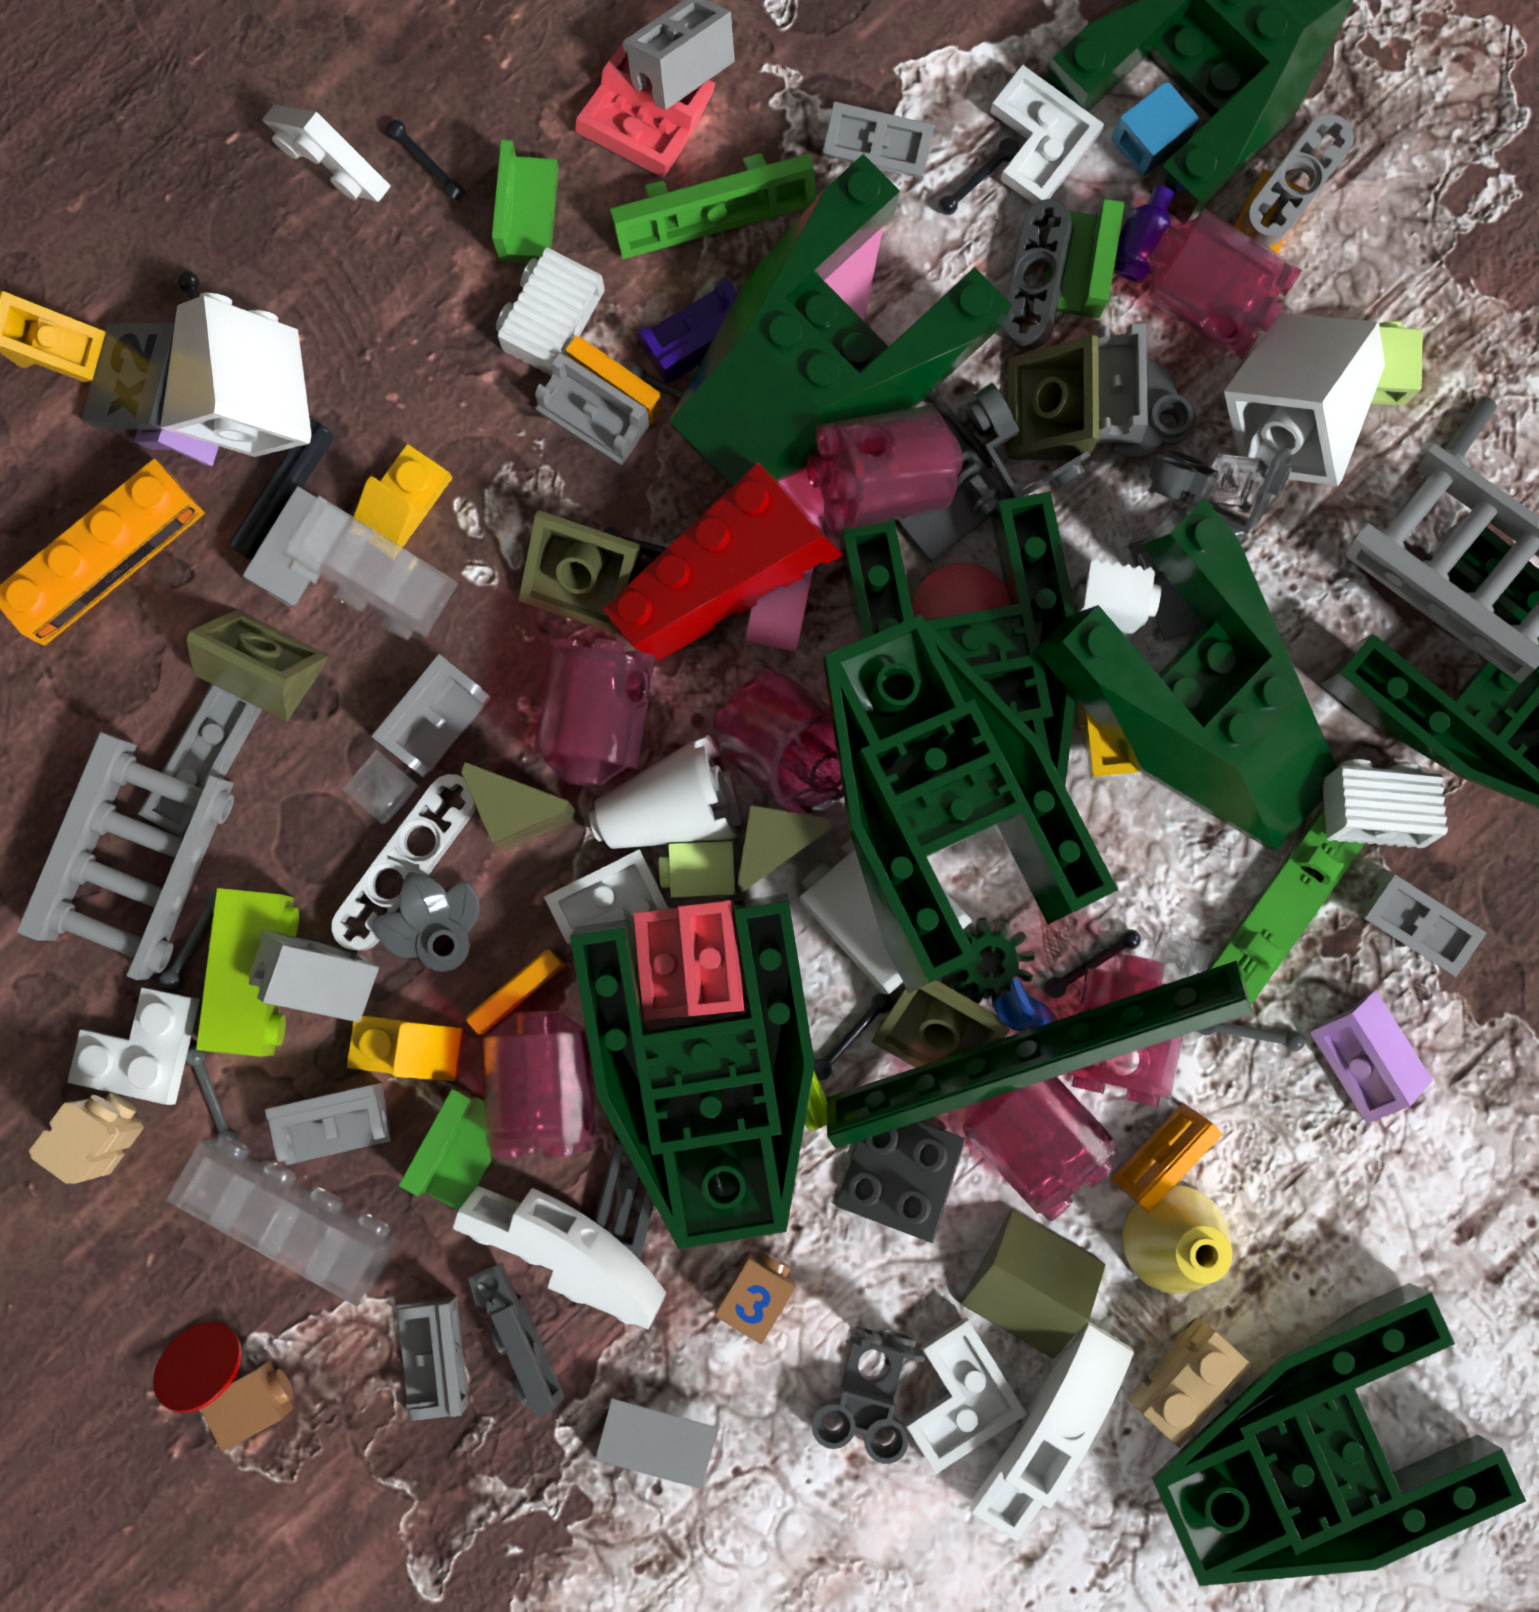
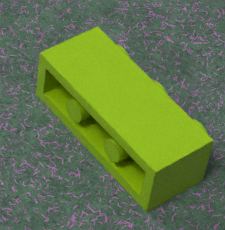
[196,888,299,1057]

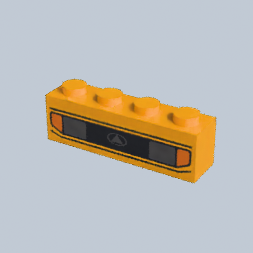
[0,458,205,646]

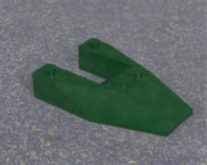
[1045,0,1353,226]
[669,154,1012,487]
[839,491,1076,786]
[1034,498,1337,850]
[1321,518,1539,809]
[822,615,1118,993]
[570,893,815,1249]
[1151,1283,1526,1586]

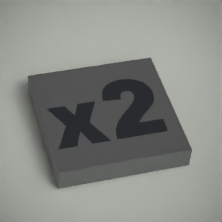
[81,323,175,430]

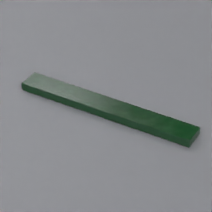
[827,961,1253,1149]

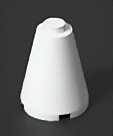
[589,735,742,849]

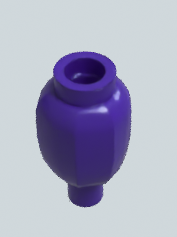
[1114,185,1174,283]

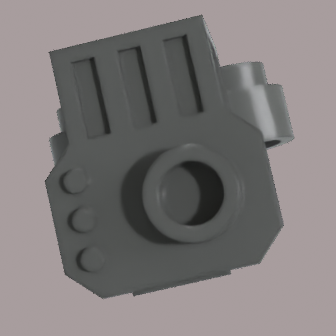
[965,382,1091,498]
[1149,447,1292,533]
[811,1326,926,1464]

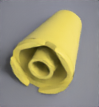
[1122,1185,1232,1294]

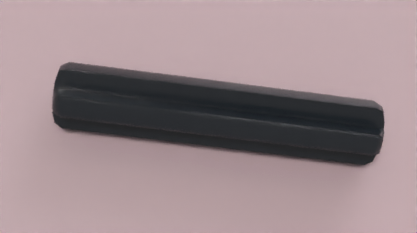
[230,420,334,560]

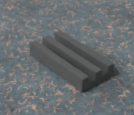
[594,1138,654,1258]

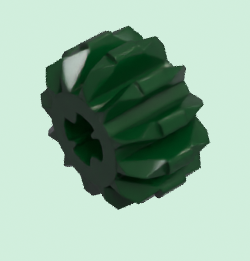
[949,917,1035,1008]

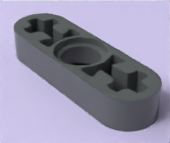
[1003,199,1074,350]

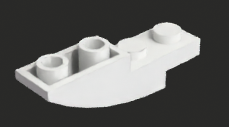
[453,1186,666,1330]
[970,1321,1134,1541]

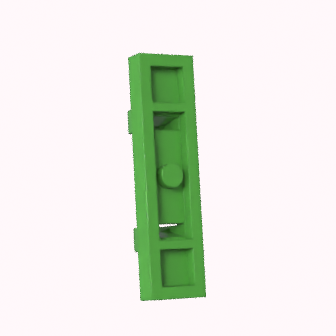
[610,153,817,259]
[1205,809,1365,1005]

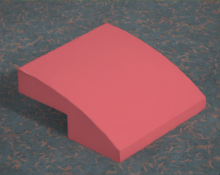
[575,37,715,179]
[633,900,744,1021]

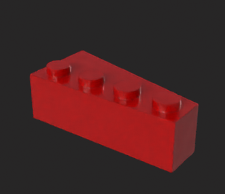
[603,463,843,661]

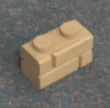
[29,1092,144,1184]
[1127,1318,1252,1448]

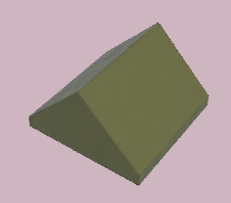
[1008,335,1099,461]
[518,510,643,635]
[186,610,328,722]
[461,762,577,852]
[735,805,834,893]
[871,980,1011,1068]
[959,1209,1106,1359]

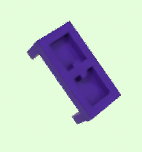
[636,278,738,384]

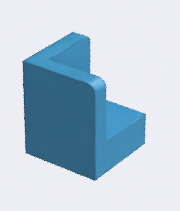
[1111,82,1200,177]

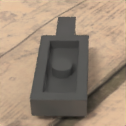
[468,1262,565,1418]

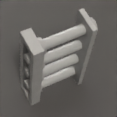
[1345,443,1539,683]
[16,732,234,980]

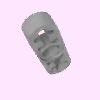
[1243,114,1354,247]

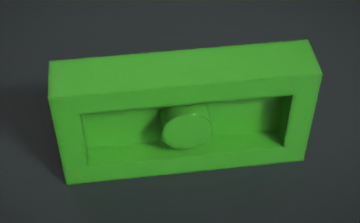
[492,139,559,263]
[1044,199,1125,319]
[399,1087,514,1211]

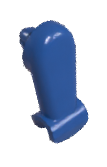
[993,978,1058,1033]

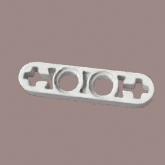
[331,774,476,951]

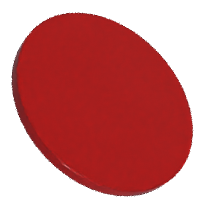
[153,1322,242,1413]

